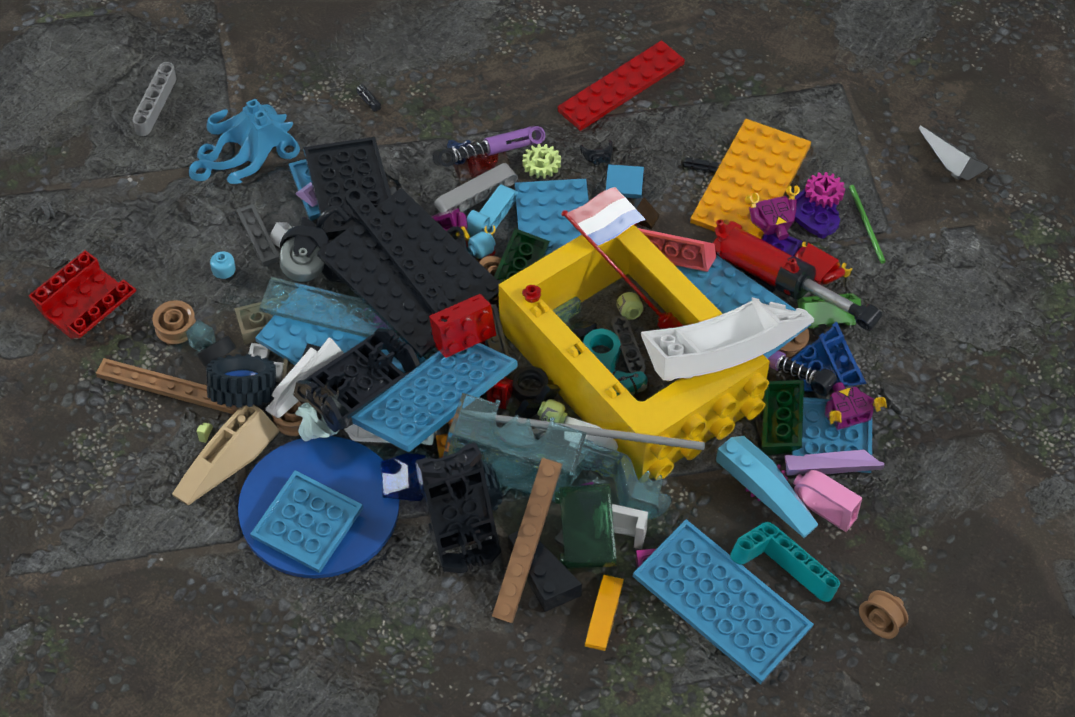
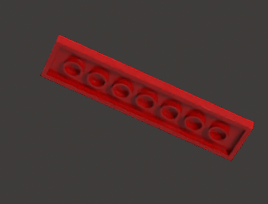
[558,40,685,131]

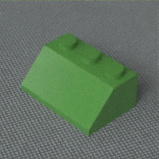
[797,293,861,328]

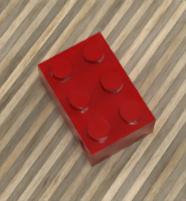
[429,294,496,358]

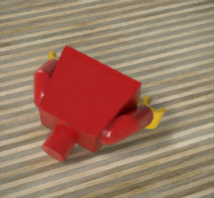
[795,242,852,285]

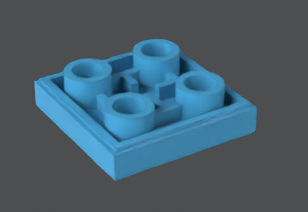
[606,164,644,198]

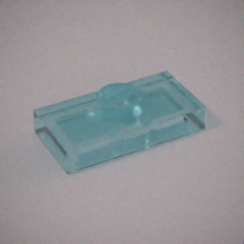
[553,297,581,322]

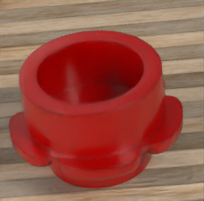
[522,285,541,303]

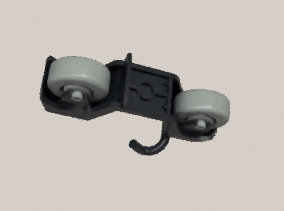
[279,205,352,283]

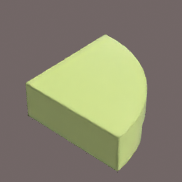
[197,423,213,443]

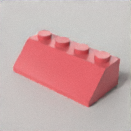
[638,228,716,272]

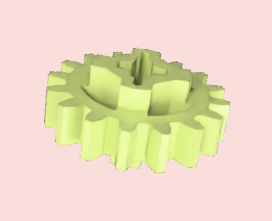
[522,144,561,179]

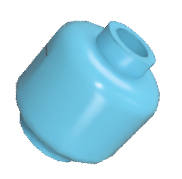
[467,232,496,259]
[210,251,236,279]

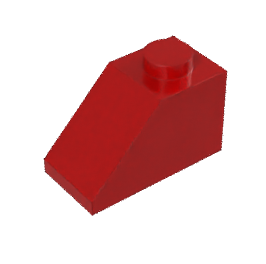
[487,377,513,409]

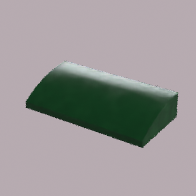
[494,228,550,283]
[762,380,804,455]

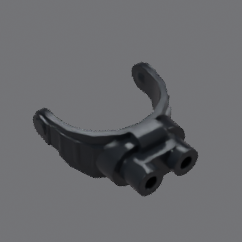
[580,140,613,165]

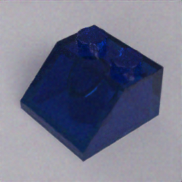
[380,453,426,502]

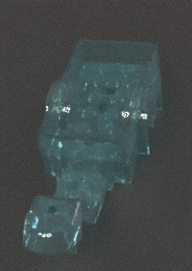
[443,393,672,520]

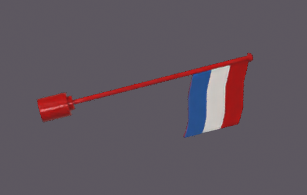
[561,187,684,329]

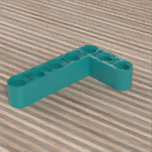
[730,522,840,602]

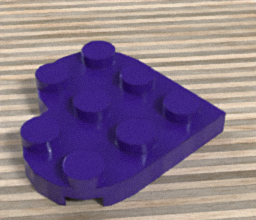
[794,189,840,239]

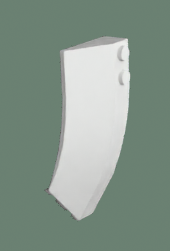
[641,297,814,381]

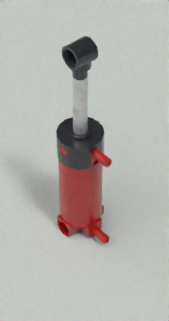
[713,219,882,331]

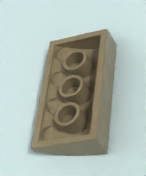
[234,294,292,345]

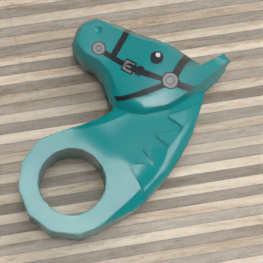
[583,328,648,396]

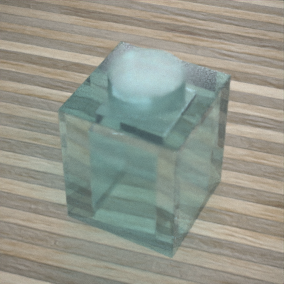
[186,320,216,352]

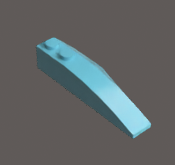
[716,436,818,538]

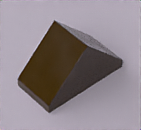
[629,197,660,229]

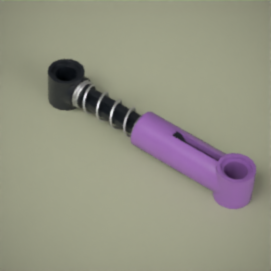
[433,126,545,167]
[768,350,837,396]

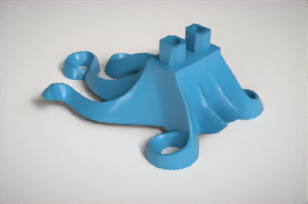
[189,99,300,184]

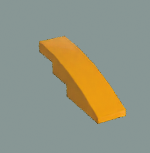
[585,575,624,651]

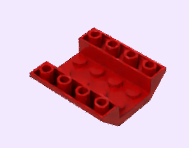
[28,250,136,339]

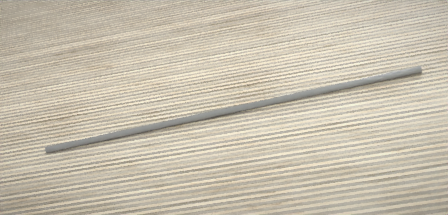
[276,386,705,450]

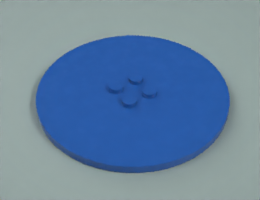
[238,436,400,578]

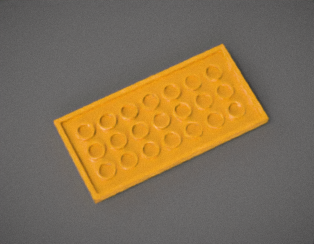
[690,119,811,239]

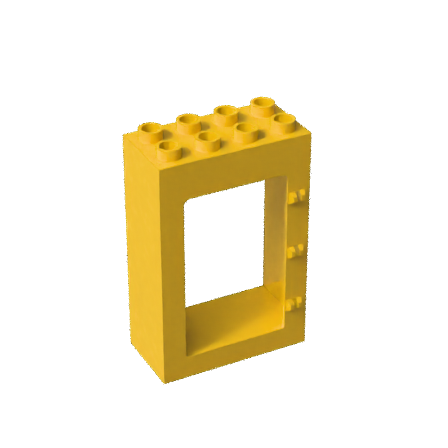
[499,225,770,485]

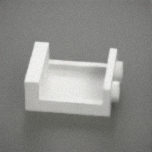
[592,501,648,549]

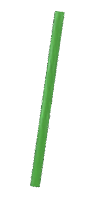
[849,185,886,264]

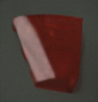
[467,153,499,179]

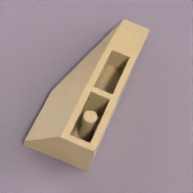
[172,405,279,505]

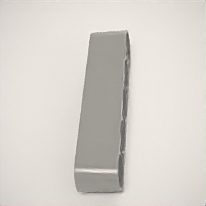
[132,62,176,136]
[434,163,518,213]

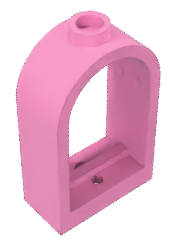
[793,470,862,532]

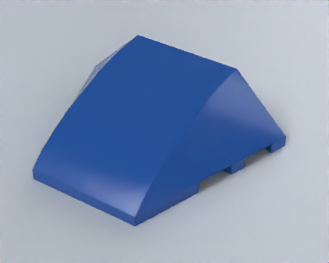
[791,321,866,392]

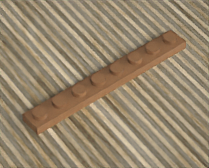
[96,358,239,414]
[492,458,563,623]

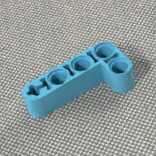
[466,184,518,237]

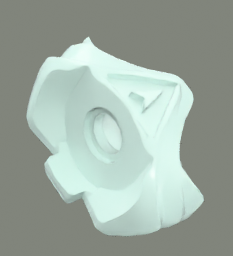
[295,403,339,441]

